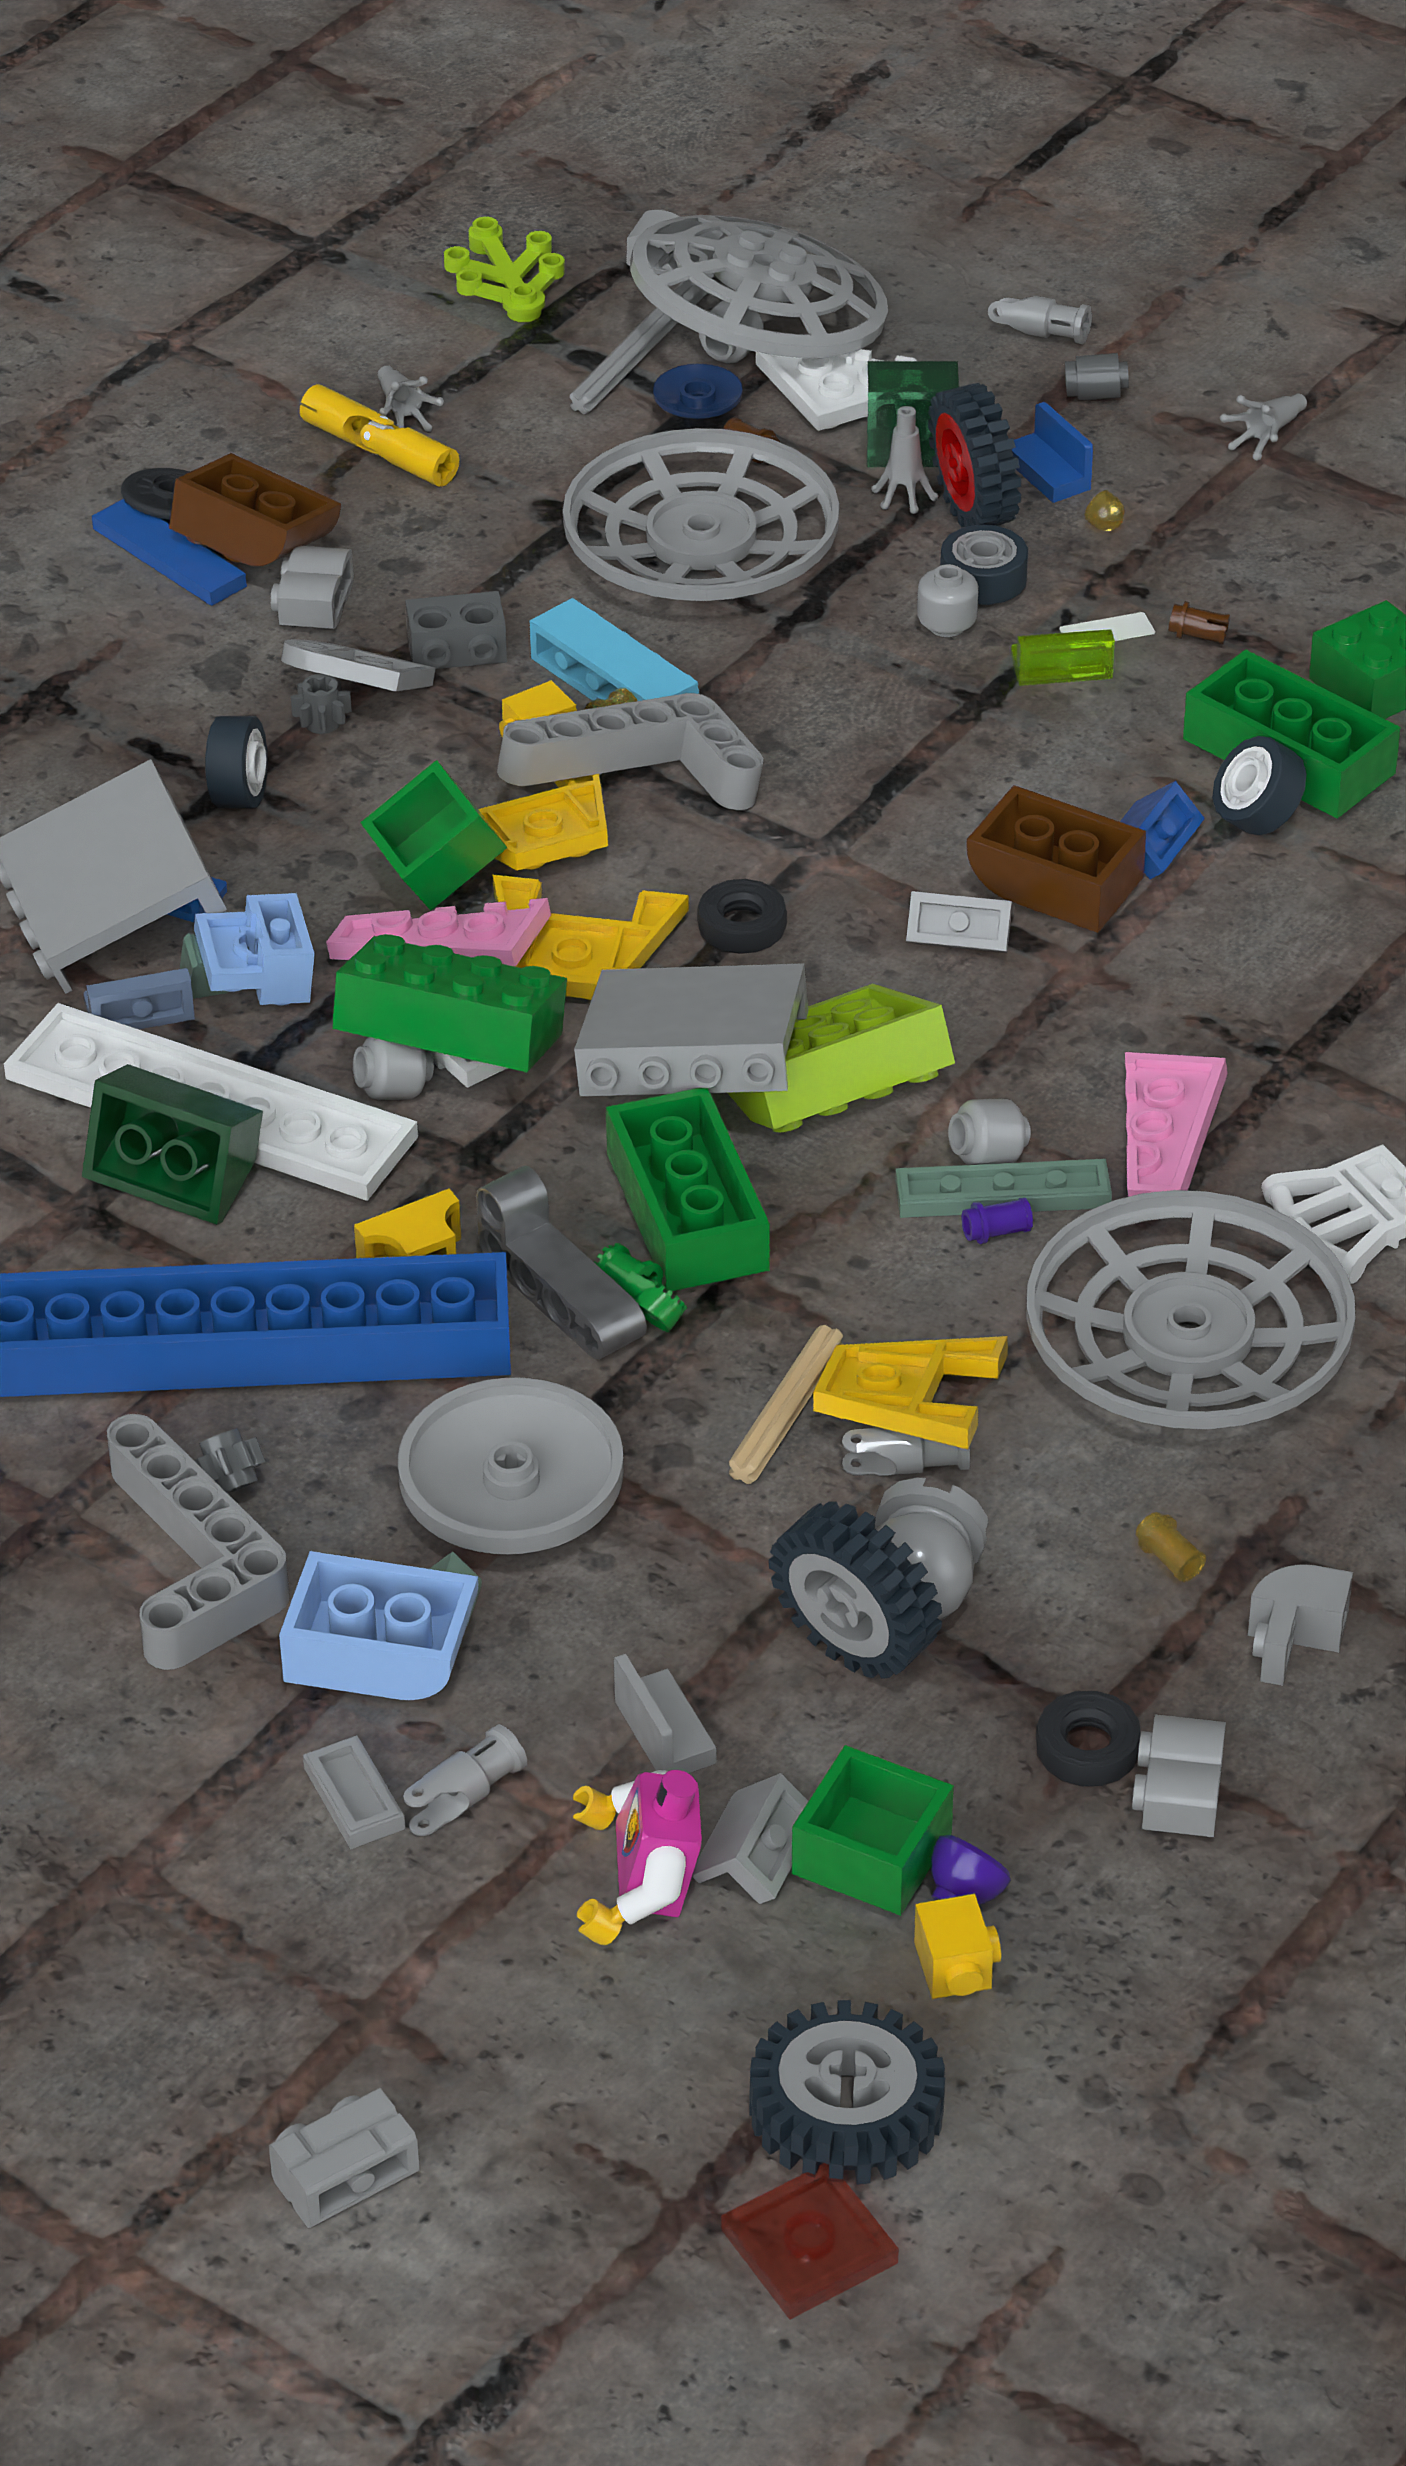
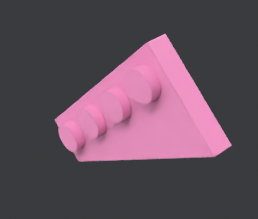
[326,898,551,967]
[1125,1052,1228,1197]

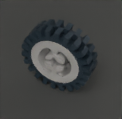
[769,1501,942,1679]
[749,2000,946,2185]

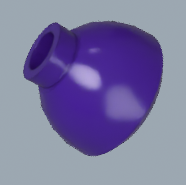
[931,1834,1011,1905]

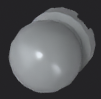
[875,1477,988,1620]

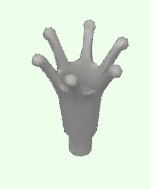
[378,366,444,432]
[1220,393,1307,461]
[871,406,938,514]

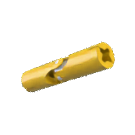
[299,384,460,487]

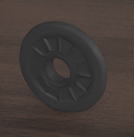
[121,468,190,520]

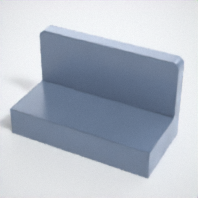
[84,968,195,1029]

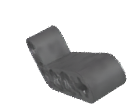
[476,1166,647,1360]

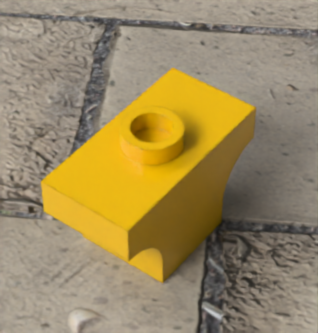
[354,1188,461,1258]

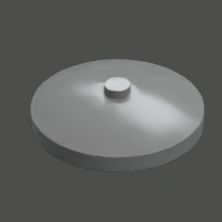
[398,1378,624,1554]

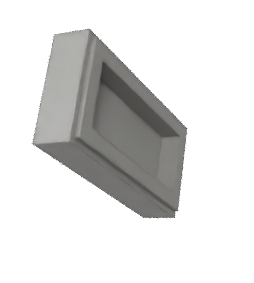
[303,1735,405,1849]

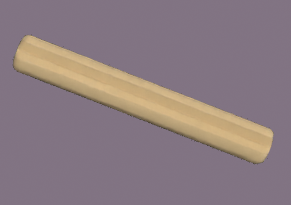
[729,1325,843,1484]

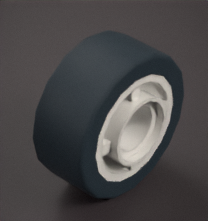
[205,716,268,809]
[1212,736,1307,835]

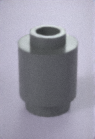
[1065,353,1129,401]

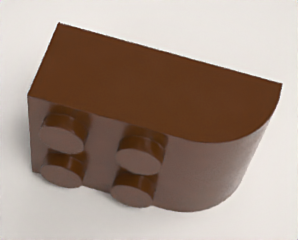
[169,453,341,566]
[967,785,1146,933]

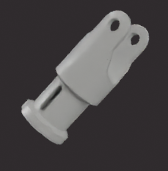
[988,296,1092,344]
[842,1427,970,1476]
[403,1724,527,1836]

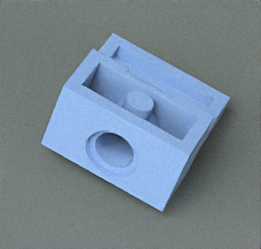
[194,893,314,1006]

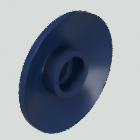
[653,364,742,419]

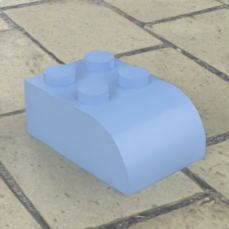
[279,1551,479,1700]

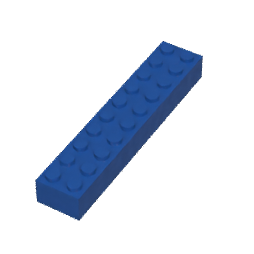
[0,1252,511,1397]

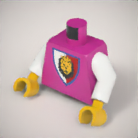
[573,1770,702,1945]

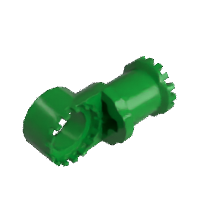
[594,1243,687,1332]

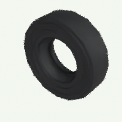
[697,879,787,954]
[1036,1691,1141,1786]

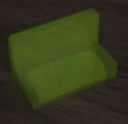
[1011,629,1115,686]

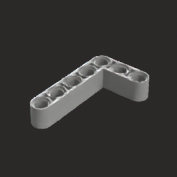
[497,693,763,810]
[107,1414,289,1670]

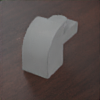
[1248,1565,1353,1686]

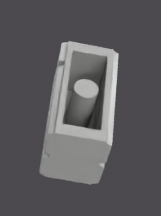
[269,2088,420,2228]

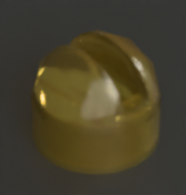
[1085,490,1125,531]

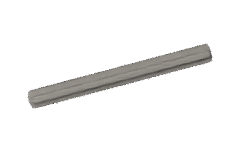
[570,273,714,414]

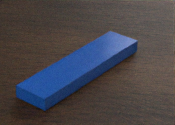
[92,499,247,606]

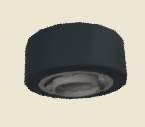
[940,525,1028,605]

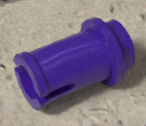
[961,1197,1033,1244]

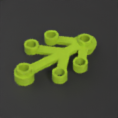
[444,217,565,322]

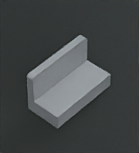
[906,891,1015,953]
[614,1654,717,1773]
[692,1773,808,1904]

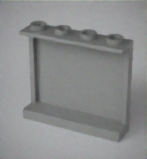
[0,759,227,994]
[574,964,808,1096]

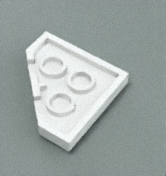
[756,349,936,431]

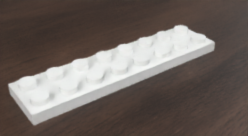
[4,1003,418,1201]

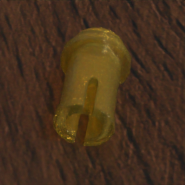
[1136,1512,1206,1582]

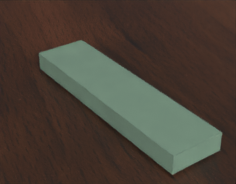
[895,1159,1112,1218]

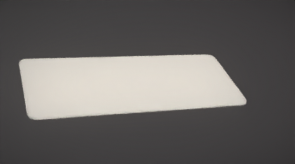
[1059,612,1155,649]

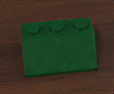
[82,1064,263,1225]

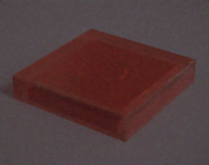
[721,2163,899,2320]

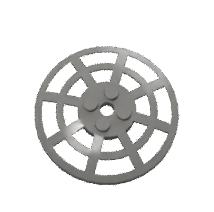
[630,215,888,358]
[563,428,839,601]
[1026,1190,1355,1429]

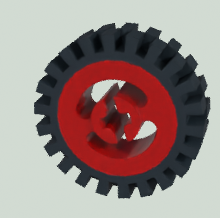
[928,383,1021,527]

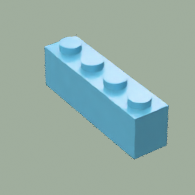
[530,598,699,707]

